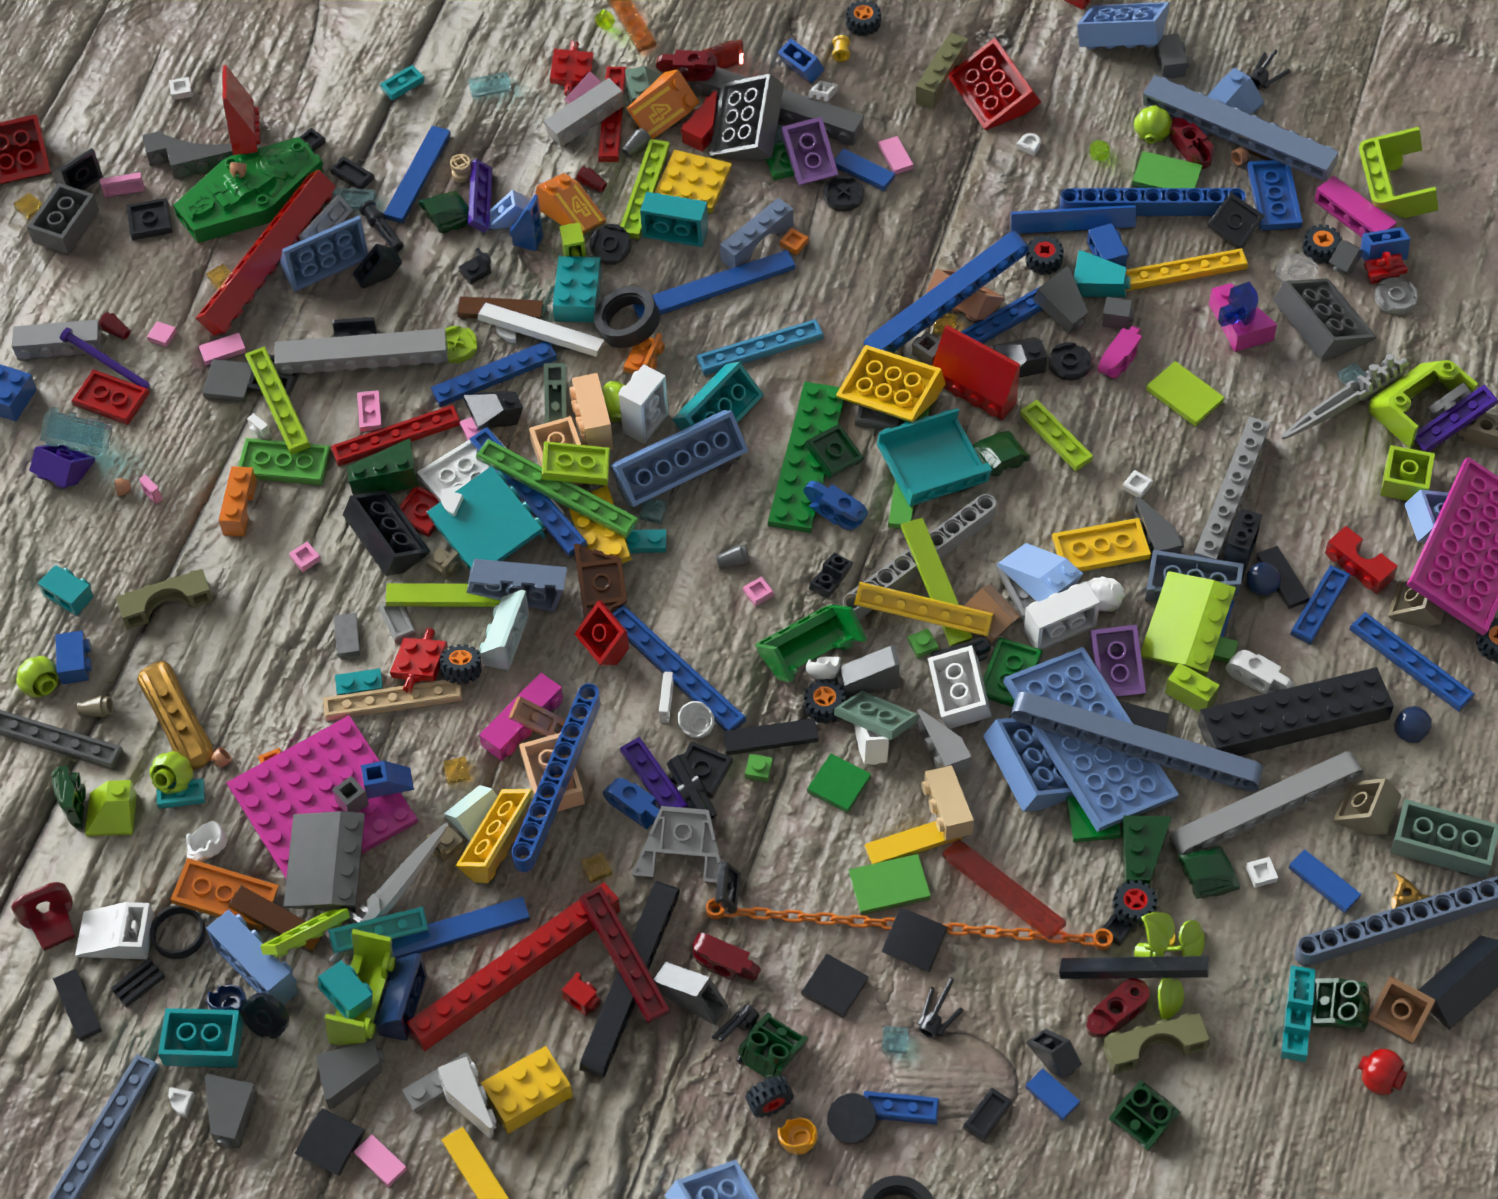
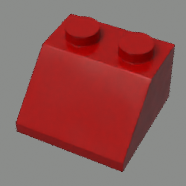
[574,600,629,665]

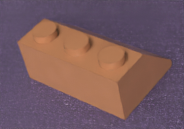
[926,269,1005,322]

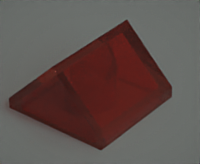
[701,39,744,69]

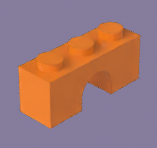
[218,466,257,537]

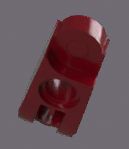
[656,50,718,82]
[1169,117,1214,169]
[692,933,761,981]
[1086,978,1150,1038]

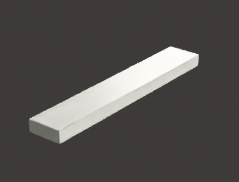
[478,303,604,357]

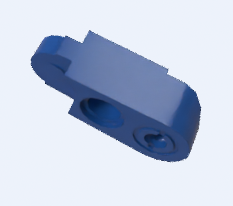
[804,481,868,530]
[603,778,660,830]

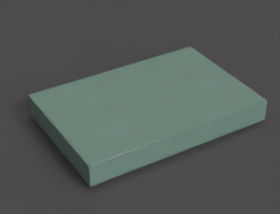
[834,691,918,740]

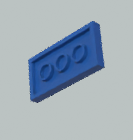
[1247,160,1303,231]

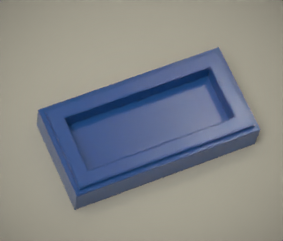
[1026,1068,1080,1121]

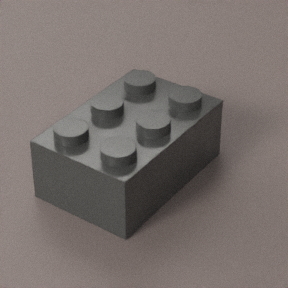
[27,183,99,254]

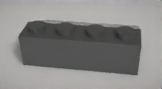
[709,74,784,161]
[1272,278,1376,359]
[284,811,365,913]

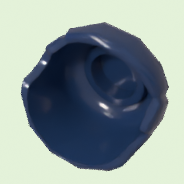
[1246,562,1281,596]
[1394,706,1432,743]
[207,984,247,1013]

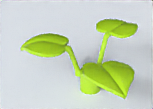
[1134,912,1205,1020]

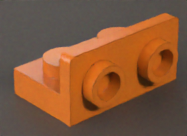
[623,333,665,374]

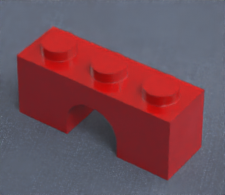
[1325,526,1398,594]

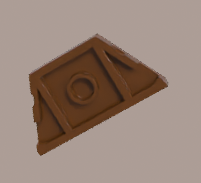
[574,544,627,620]

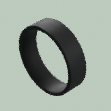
[150,905,205,959]

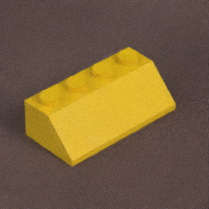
[456,789,534,883]

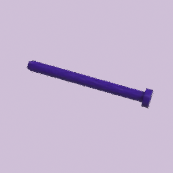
[60,327,150,389]

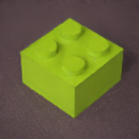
[1380,445,1435,501]

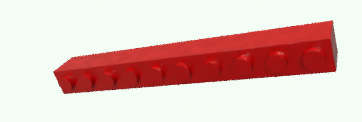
[195,170,336,336]
[407,882,621,1052]

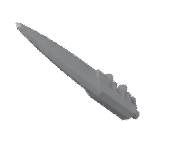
[1282,354,1409,439]
[329,823,449,965]

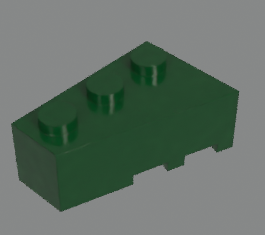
[1121,815,1172,888]

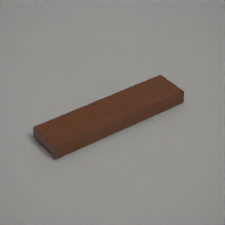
[457,296,544,320]
[228,885,325,954]

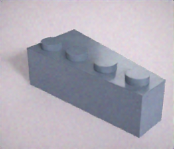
[1145,550,1244,601]
[466,559,567,612]

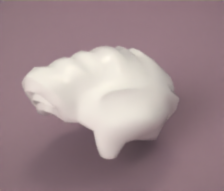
[1080,577,1126,612]
[186,821,228,862]

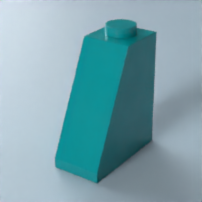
[1074,251,1131,298]

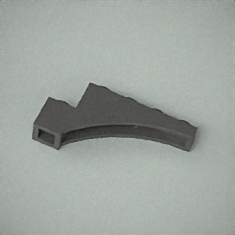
[142,130,233,179]

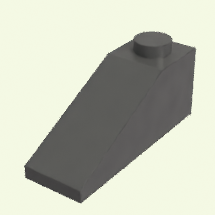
[1133,497,1184,556]

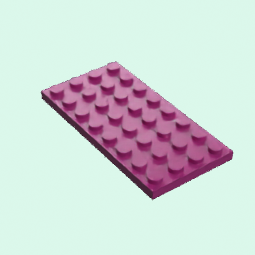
[1407,457,1498,635]

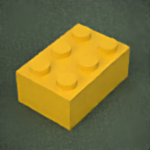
[481,1046,573,1134]

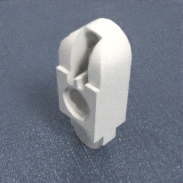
[1226,650,1296,694]

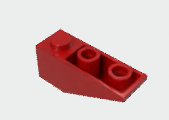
[681,90,718,152]

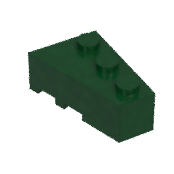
[347,438,419,495]

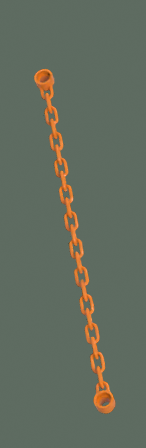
[706,898,1113,950]

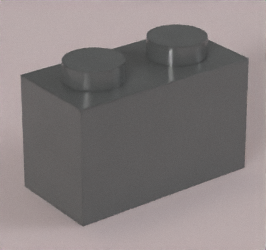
[1153,34,1189,79]

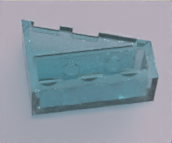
[40,406,113,455]

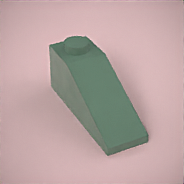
[544,363,568,423]

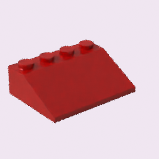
[948,38,1042,130]
[222,65,261,155]
[0,114,51,184]
[932,325,1020,420]

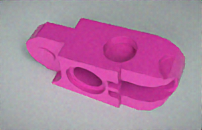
[1098,326,1142,378]

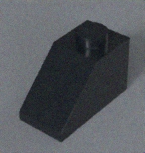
[353,244,403,288]
[1027,1028,1082,1078]

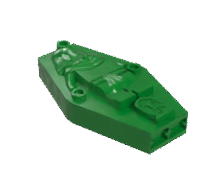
[173,137,324,243]

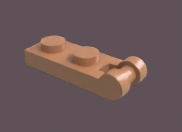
[508,696,566,737]

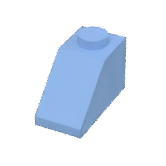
[489,190,531,230]

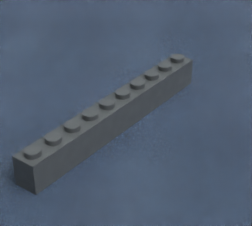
[686,67,864,146]

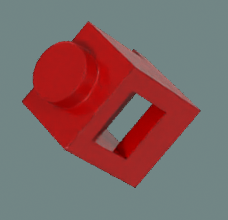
[561,972,601,1016]

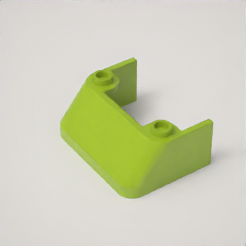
[1359,127,1439,218]
[1368,360,1478,449]
[325,929,396,1046]

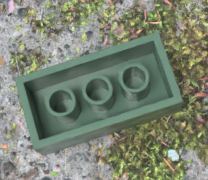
[1390,799,1498,879]

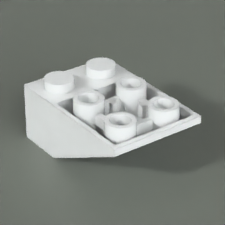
[75,902,155,959]
[438,1056,496,1138]

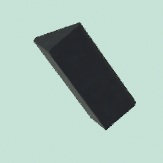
[1418,935,1498,1030]

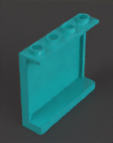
[877,408,992,507]
[427,466,545,570]

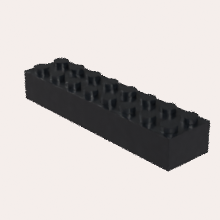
[1198,667,1394,756]

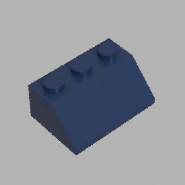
[374,953,427,1041]

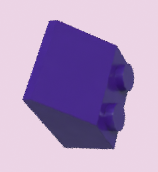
[29,442,95,488]

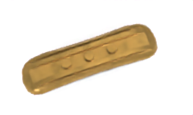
[137,661,214,770]

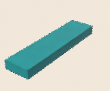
[328,907,429,954]

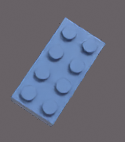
[206,910,298,1005]

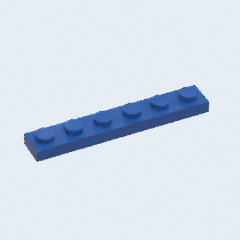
[431,341,557,407]

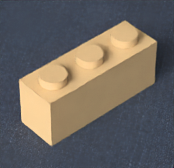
[922,765,974,840]

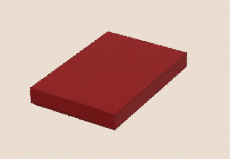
[71,369,150,425]

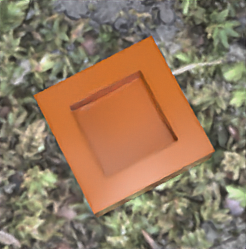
[779,228,809,255]

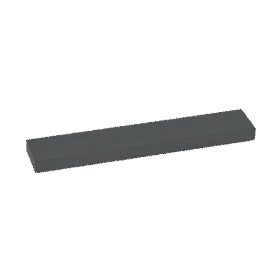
[0,710,124,770]

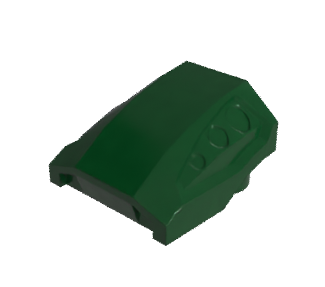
[419,191,469,233]
[972,430,1030,476]
[52,766,86,830]
[1177,846,1240,899]
[1311,978,1370,1031]
[738,1013,809,1078]
[1108,1080,1181,1151]

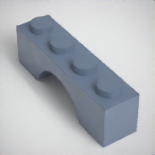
[720,198,794,268]

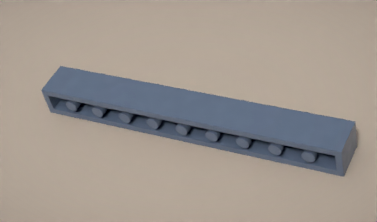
[1143,75,1338,182]

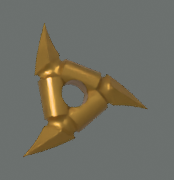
[1392,871,1432,909]

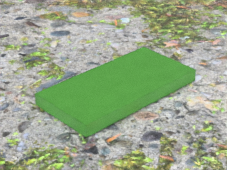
[238,438,331,485]

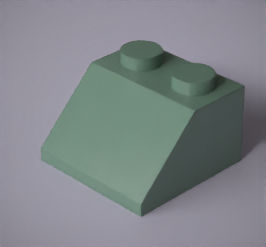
[625,66,661,104]

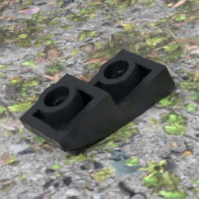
[809,552,853,599]

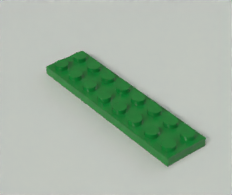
[768,381,845,533]

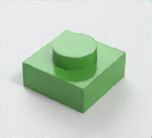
[907,628,938,659]
[745,754,773,782]

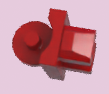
[1364,252,1408,284]

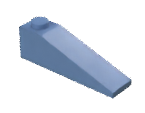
[1199,68,1264,135]

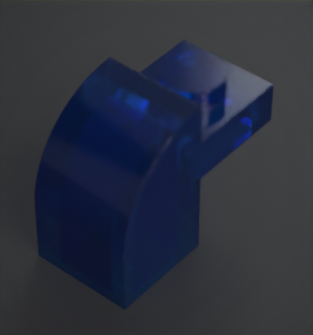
[1218,281,1259,327]

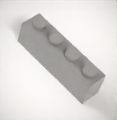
[544,78,626,147]
[12,320,102,359]

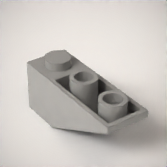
[915,709,971,774]

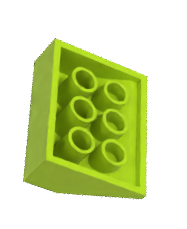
[1141,571,1236,677]

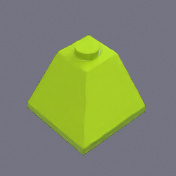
[85,780,137,836]

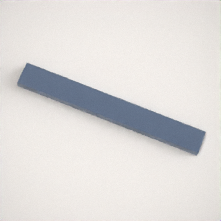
[48,1054,159,1199]

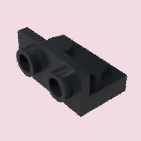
[332,317,377,337]

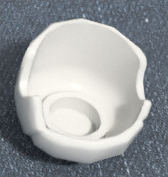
[806,657,841,682]
[678,701,715,739]

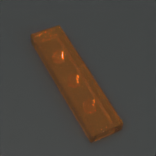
[607,0,656,53]

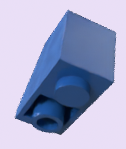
[361,761,414,799]

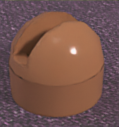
[1231,148,1249,166]
[230,162,247,178]
[115,478,131,496]
[211,747,232,768]

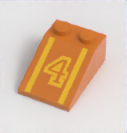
[627,70,700,139]
[535,173,606,234]

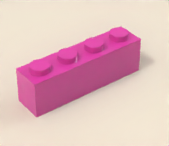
[1314,176,1397,238]
[479,673,563,761]

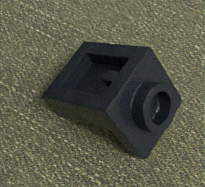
[458,248,492,285]

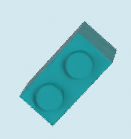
[38,564,94,616]
[318,960,373,1020]

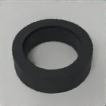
[594,286,660,348]
[862,1175,934,1199]

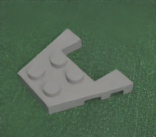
[632,806,721,883]

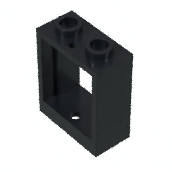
[1223,508,1262,579]

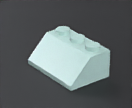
[479,590,530,671]

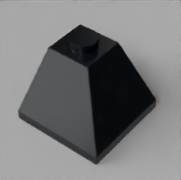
[52,148,103,191]
[993,337,1047,378]
[463,390,523,430]

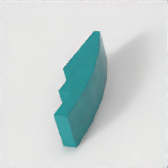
[1281,965,1316,1062]

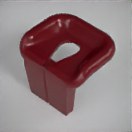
[11,882,75,951]

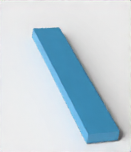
[696,319,824,375]

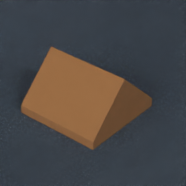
[964,584,1021,644]
[1369,976,1436,1043]

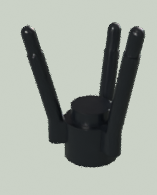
[1249,49,1290,89]
[931,635,990,662]
[917,978,963,1038]
[712,1004,760,1063]

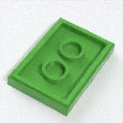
[1132,151,1203,188]
[849,854,931,915]

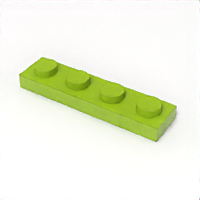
[1020,400,1093,472]
[260,908,350,958]

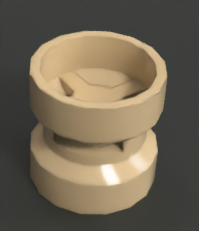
[450,154,471,183]

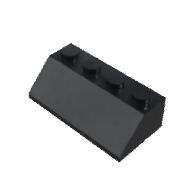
[342,490,430,576]

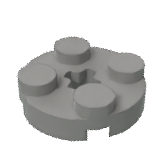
[1428,383,1471,418]

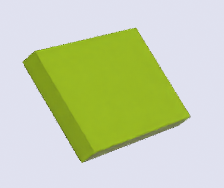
[1146,361,1225,427]
[541,441,610,486]

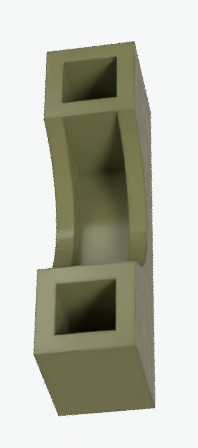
[915,32,968,109]
[116,569,214,630]
[1103,1013,1210,1074]

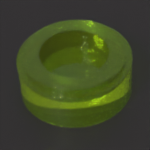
[595,10,615,30]
[1089,140,1110,160]

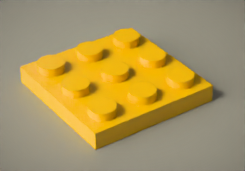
[654,150,732,213]

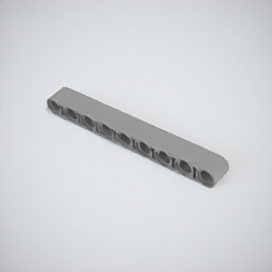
[842,494,996,620]
[1170,751,1364,855]

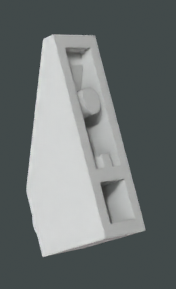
[854,724,889,765]

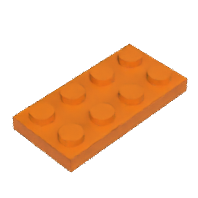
[171,858,279,931]

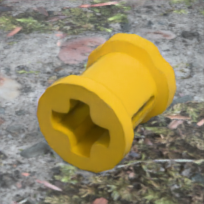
[832,35,850,62]

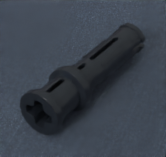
[359,200,404,252]

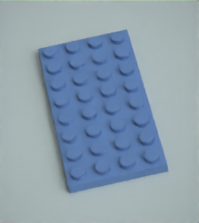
[1003,647,1179,832]

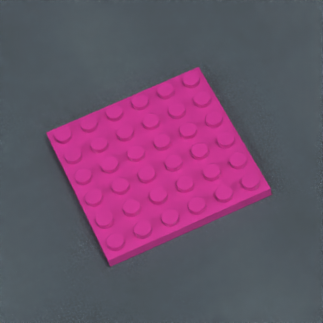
[226,715,418,879]

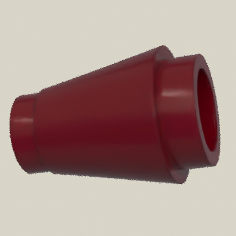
[576,166,607,193]
[99,312,131,340]

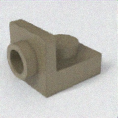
[426,547,461,579]
[425,826,465,862]

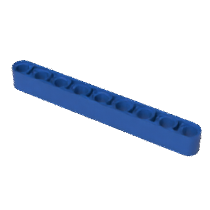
[1059,188,1246,216]
[863,231,1029,353]
[511,683,601,872]

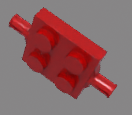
[550,41,593,96]
[390,628,448,693]

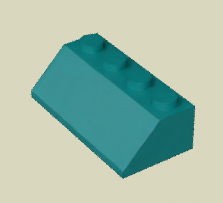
[672,362,764,431]

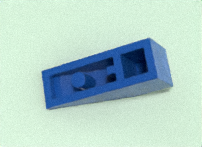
[510,195,543,251]

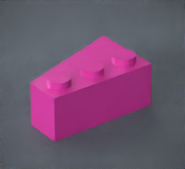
[1209,283,1277,352]

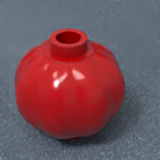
[1358,1049,1408,1096]

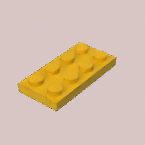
[569,485,632,564]
[1052,518,1151,572]

